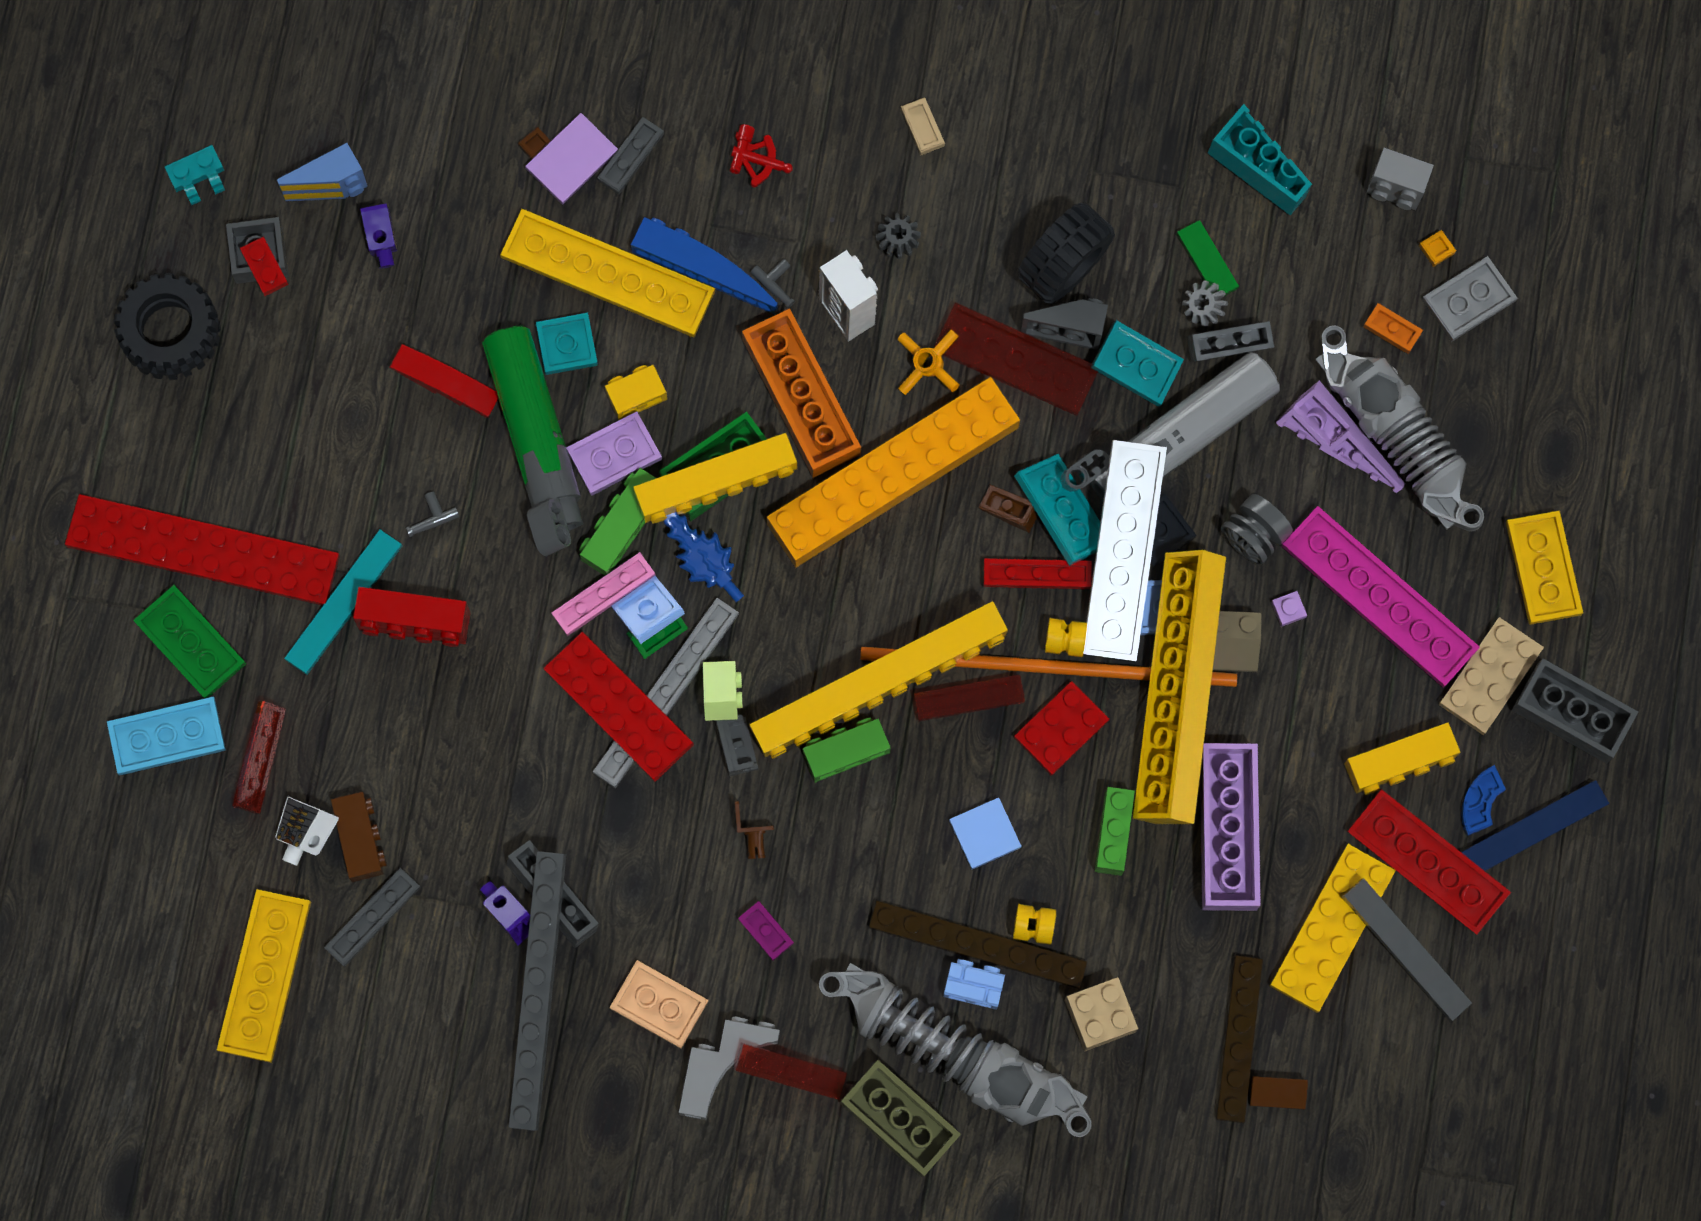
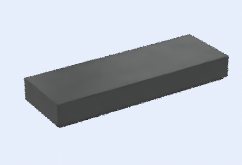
[597,117,664,195]

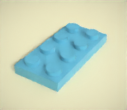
[107,697,226,775]

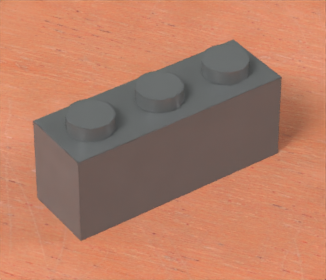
[1187,321,1274,362]

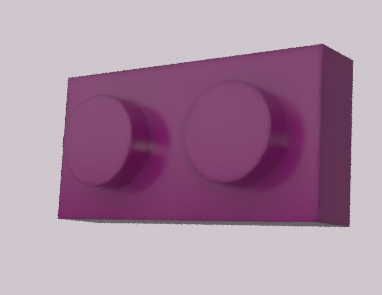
[738,901,794,961]

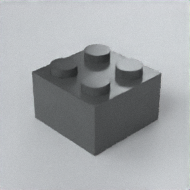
[226,217,289,284]

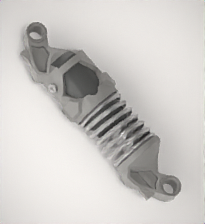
[1316,325,1484,532]

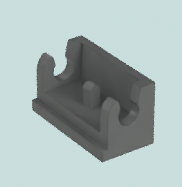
[716,715,758,777]

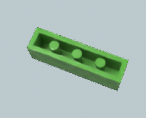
[579,468,657,576]

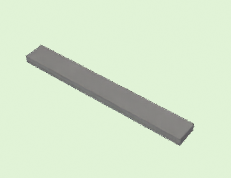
[593,598,739,788]

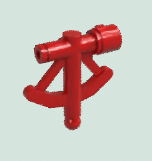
[730,124,793,188]

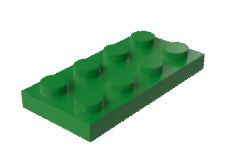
[133,585,246,699]

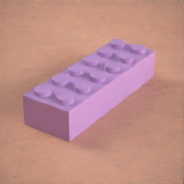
[1200,743,1260,911]

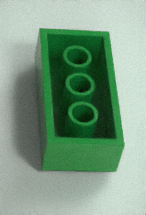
[659,412,767,522]

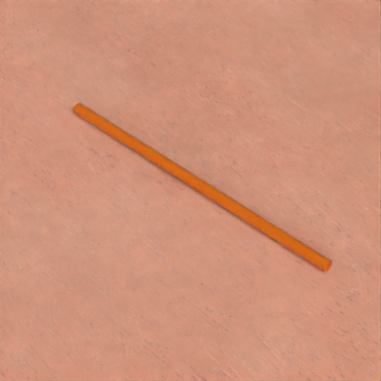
[860,647,1237,687]

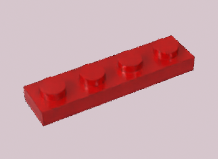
[984,559,1092,589]

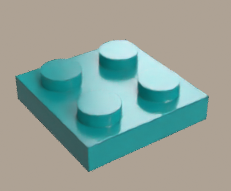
[536,313,598,375]

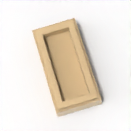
[901,98,945,156]

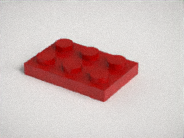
[1014,681,1110,776]

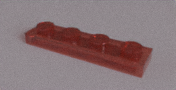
[914,675,1025,721]
[232,701,286,814]
[734,1042,847,1100]

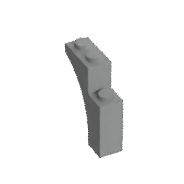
[679,1017,780,1120]

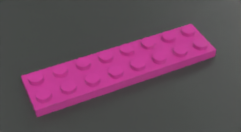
[1281,506,1480,688]

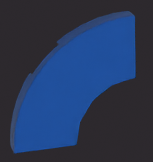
[1462,765,1506,836]

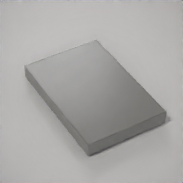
[1422,256,1518,342]

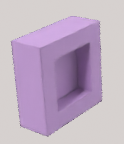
[1271,591,1307,627]

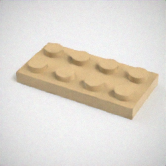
[1439,617,1544,735]

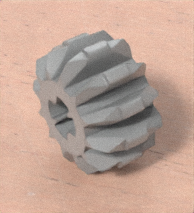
[1182,281,1228,326]

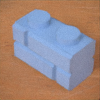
[943,959,1005,1010]

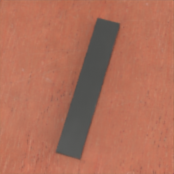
[1342,878,1472,1022]

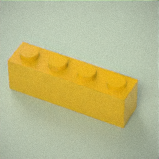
[1344,723,1460,795]

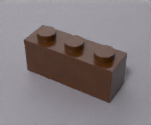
[331,792,387,882]

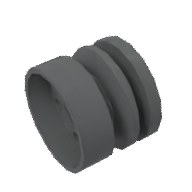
[1221,494,1293,565]

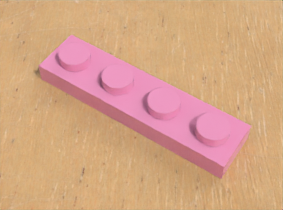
[552,552,656,636]

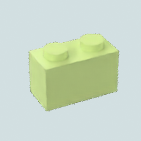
[703,661,743,721]

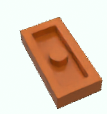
[1363,303,1423,354]

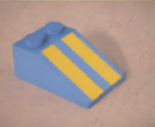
[277,143,367,201]

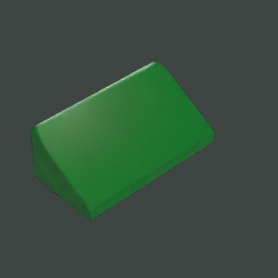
[626,617,688,659]

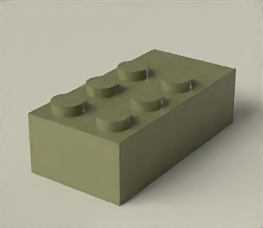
[840,1060,961,1177]

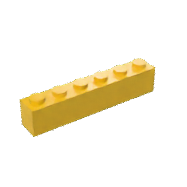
[633,433,797,523]

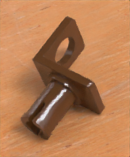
[735,801,774,859]

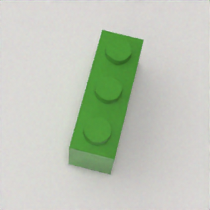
[803,718,891,783]
[1095,787,1135,876]

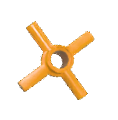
[898,329,960,395]

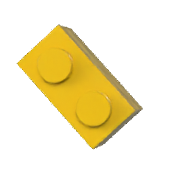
[605,365,667,420]

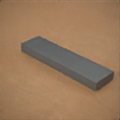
[324,868,421,967]

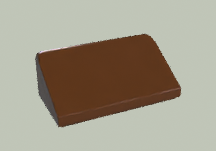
[1250,1077,1308,1109]

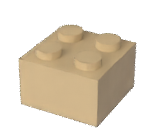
[1065,977,1138,1052]

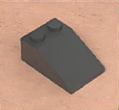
[1020,298,1108,350]

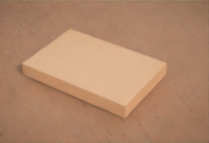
[610,960,709,1049]

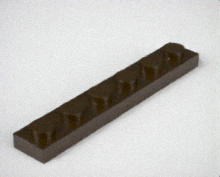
[1216,956,1263,1124]

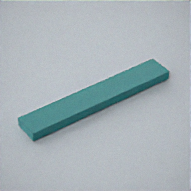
[284,530,402,675]

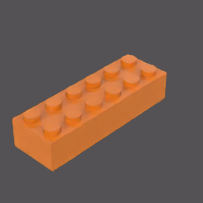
[742,309,861,478]

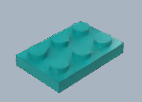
[1091,320,1184,406]

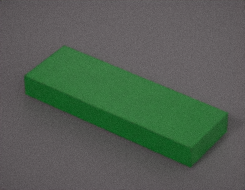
[1176,220,1239,296]

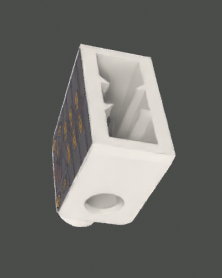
[276,797,339,866]

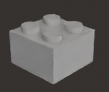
[1366,148,1434,210]

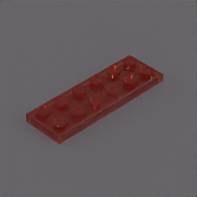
[933,302,1098,416]

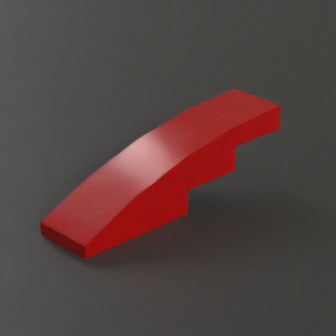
[389,344,498,418]

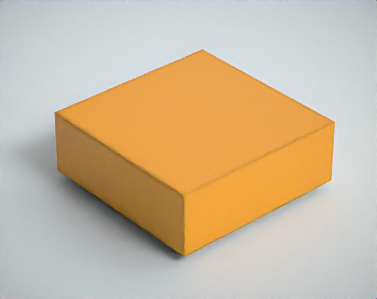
[1419,230,1456,267]

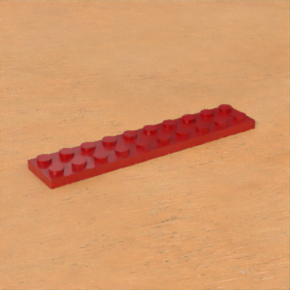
[65,494,340,606]

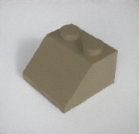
[1213,611,1261,672]

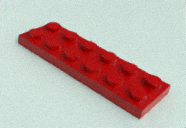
[543,632,694,782]
[1347,789,1511,935]

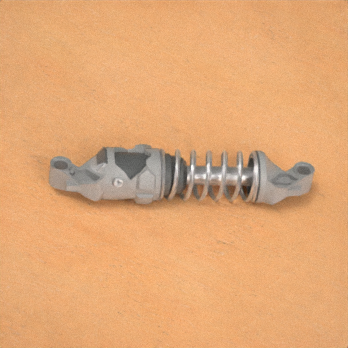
[819,963,1092,1137]

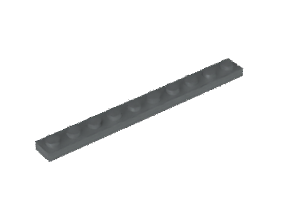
[509,851,567,1131]

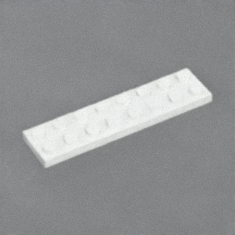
[1083,440,1167,661]

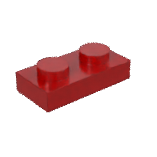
[240,236,288,296]

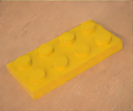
[1506,511,1583,625]

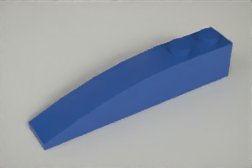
[631,217,778,315]

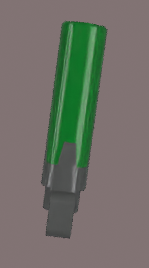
[482,326,584,556]

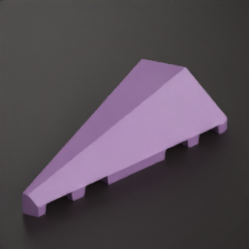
[1276,380,1405,493]

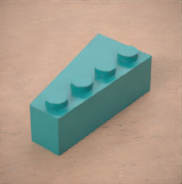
[1208,104,1312,216]

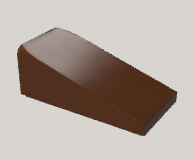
[978,485,1038,533]

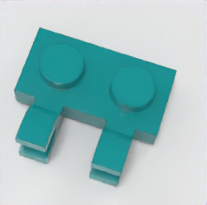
[165,145,225,205]

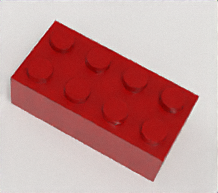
[353,587,471,647]

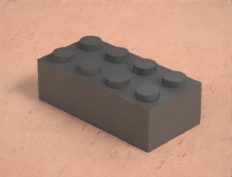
[1512,659,1638,764]

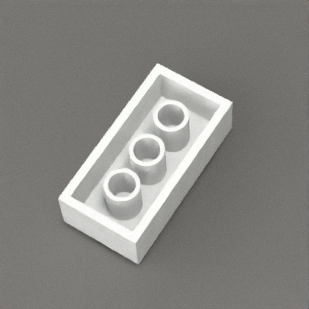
[819,250,878,342]

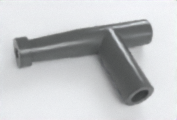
[750,259,795,309]
[406,491,459,537]

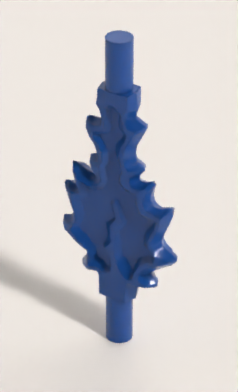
[663,512,744,602]

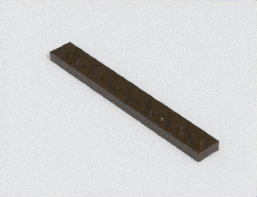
[869,901,1087,989]

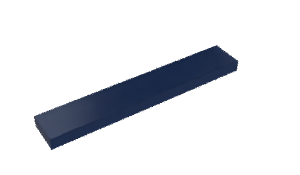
[1462,780,1610,871]

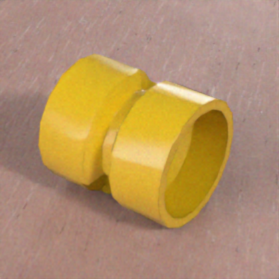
[1045,618,1087,657]
[1013,904,1056,945]

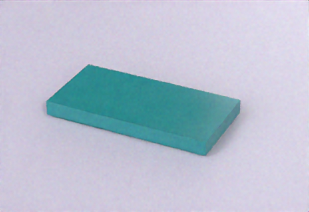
[1014,454,1101,566]

